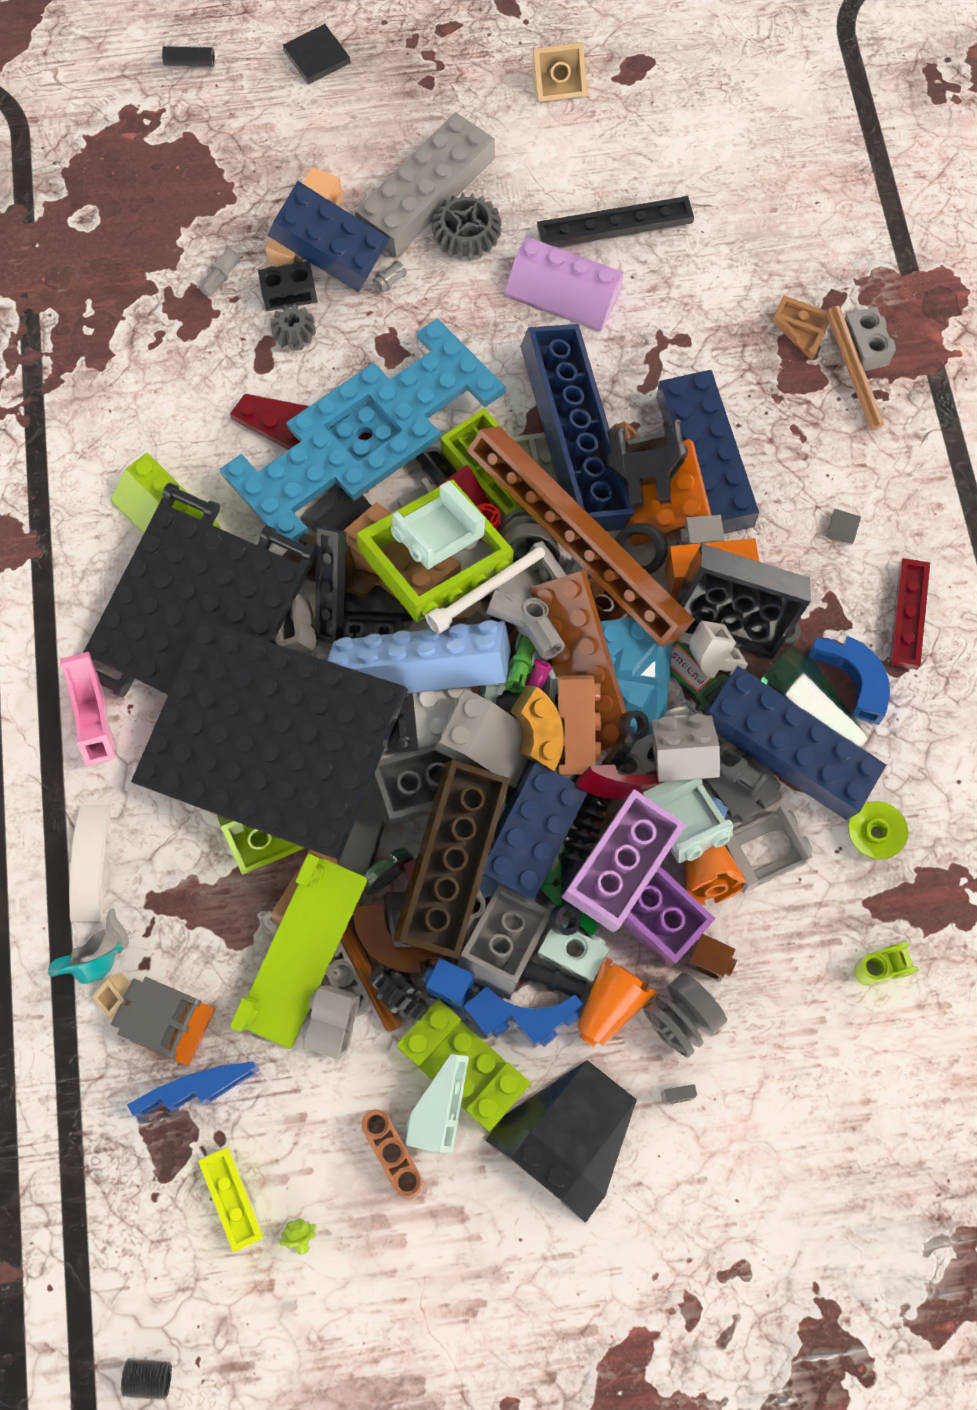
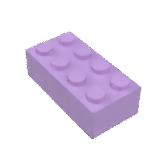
[562,789,686,933]

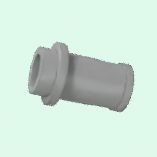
[373,261,407,292]

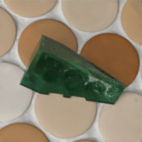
[761,647,868,747]

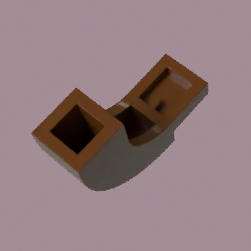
[353,903,451,978]

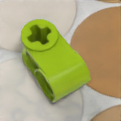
[854,942,919,986]

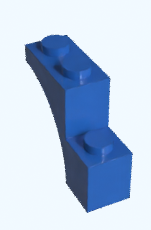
[463,986,583,1048]

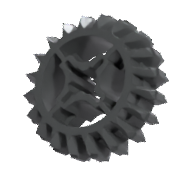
[432,192,501,260]

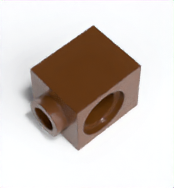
[686,934,737,982]

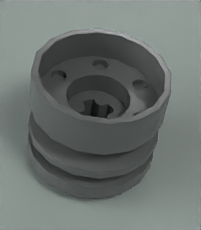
[499,508,560,564]
[643,972,728,1058]

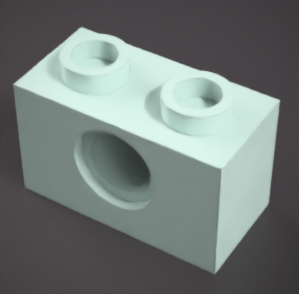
[537,920,610,986]

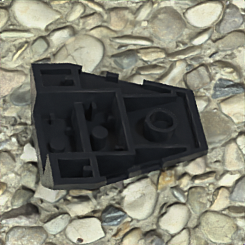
[485,1060,637,1223]

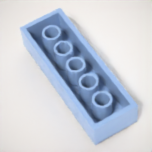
[327,620,511,693]

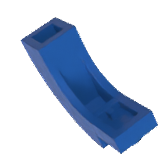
[808,636,890,725]

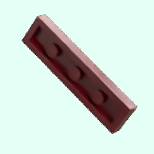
[889,558,931,670]

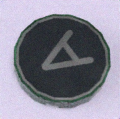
[363,848,414,895]

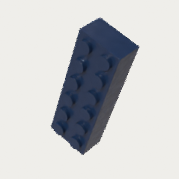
[656,369,759,534]
[703,665,887,820]

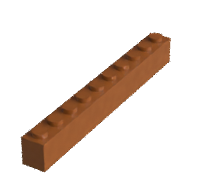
[467,426,695,647]

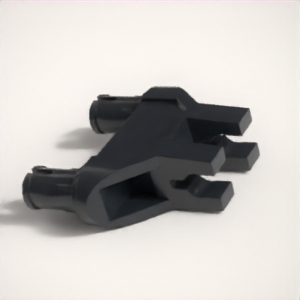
[606,420,688,509]

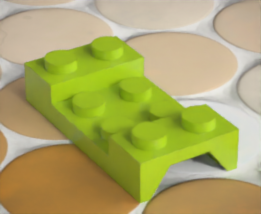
[396,998,532,1134]

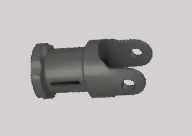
[720,749,770,797]

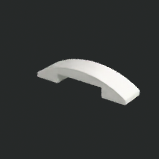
[69,805,111,923]

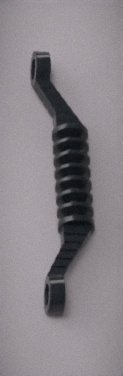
[549,710,649,936]

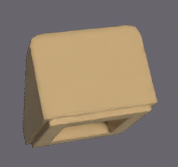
[91,973,131,1020]

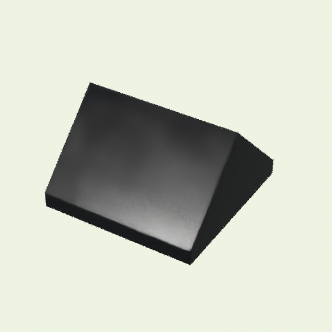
[300,485,371,534]

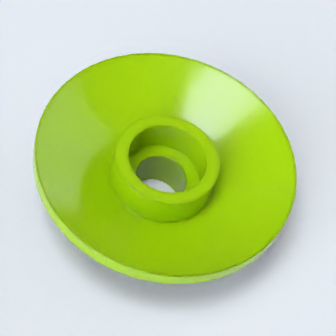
[848,801,909,860]

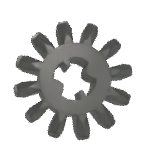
[270,304,316,351]

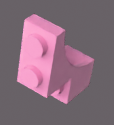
[60,652,115,767]

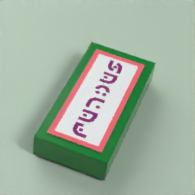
[670,640,718,700]

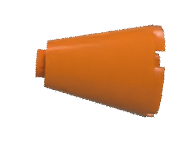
[684,845,746,905]
[577,956,657,1047]

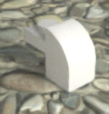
[689,621,748,678]

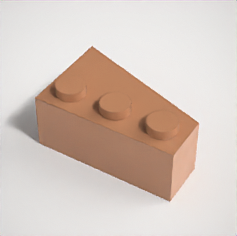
[558,675,601,774]

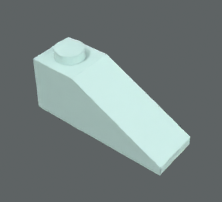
[405,1054,469,1153]

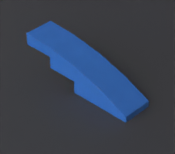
[127,1061,260,1119]

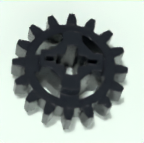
[368,965,429,1021]

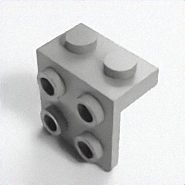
[496,541,567,601]

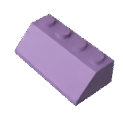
[505,236,623,331]

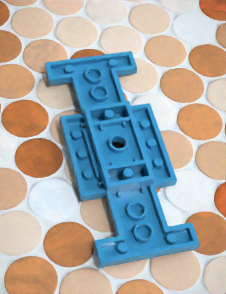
[219,318,506,541]

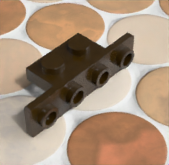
[282,533,379,597]

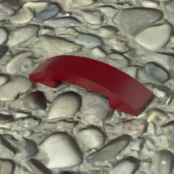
[575,765,665,801]

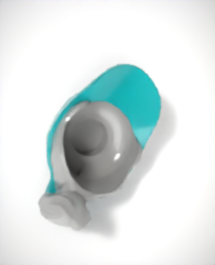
[48,908,129,984]

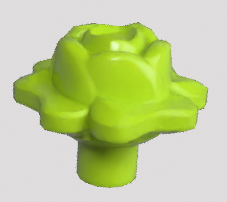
[279,1218,317,1255]

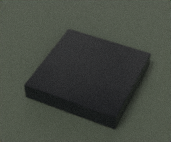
[283,24,351,84]

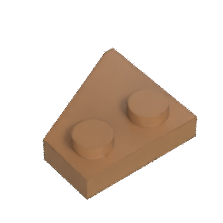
[772,295,830,360]

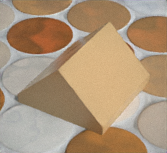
[532,42,588,102]

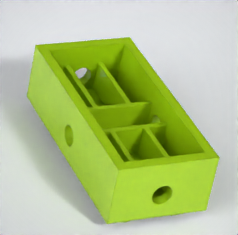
[440,408,523,522]

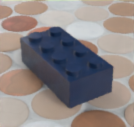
[267,181,390,292]
[483,762,587,900]

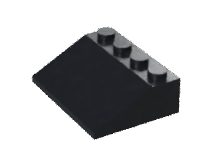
[676,544,811,659]

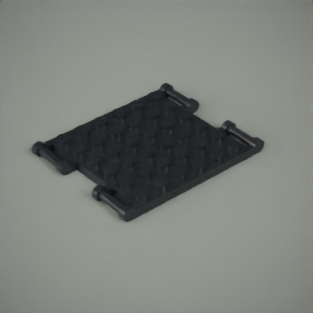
[83,482,317,698]

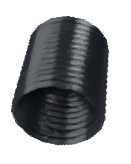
[121,1358,172,1400]

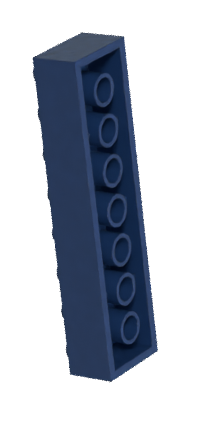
[520,324,634,531]

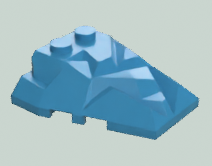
[601,617,673,736]

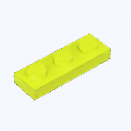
[198,1147,265,1253]

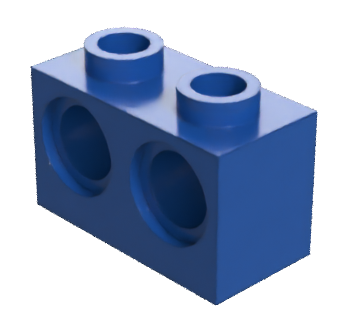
[424,958,474,1012]

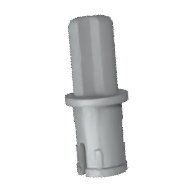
[199,248,240,296]

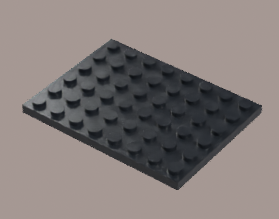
[131,620,408,861]

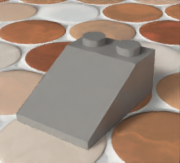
[434,689,529,789]
[457,885,551,1000]

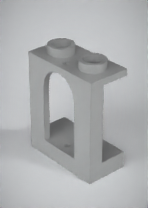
[725,804,813,893]

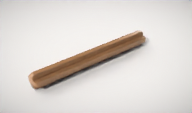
[826,306,884,430]

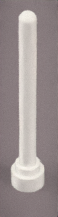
[425,547,545,635]

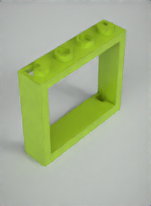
[357,480,514,622]

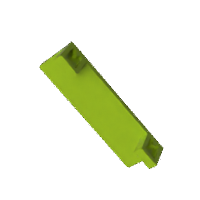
[229,853,368,1049]

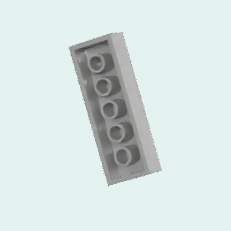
[355,112,495,258]

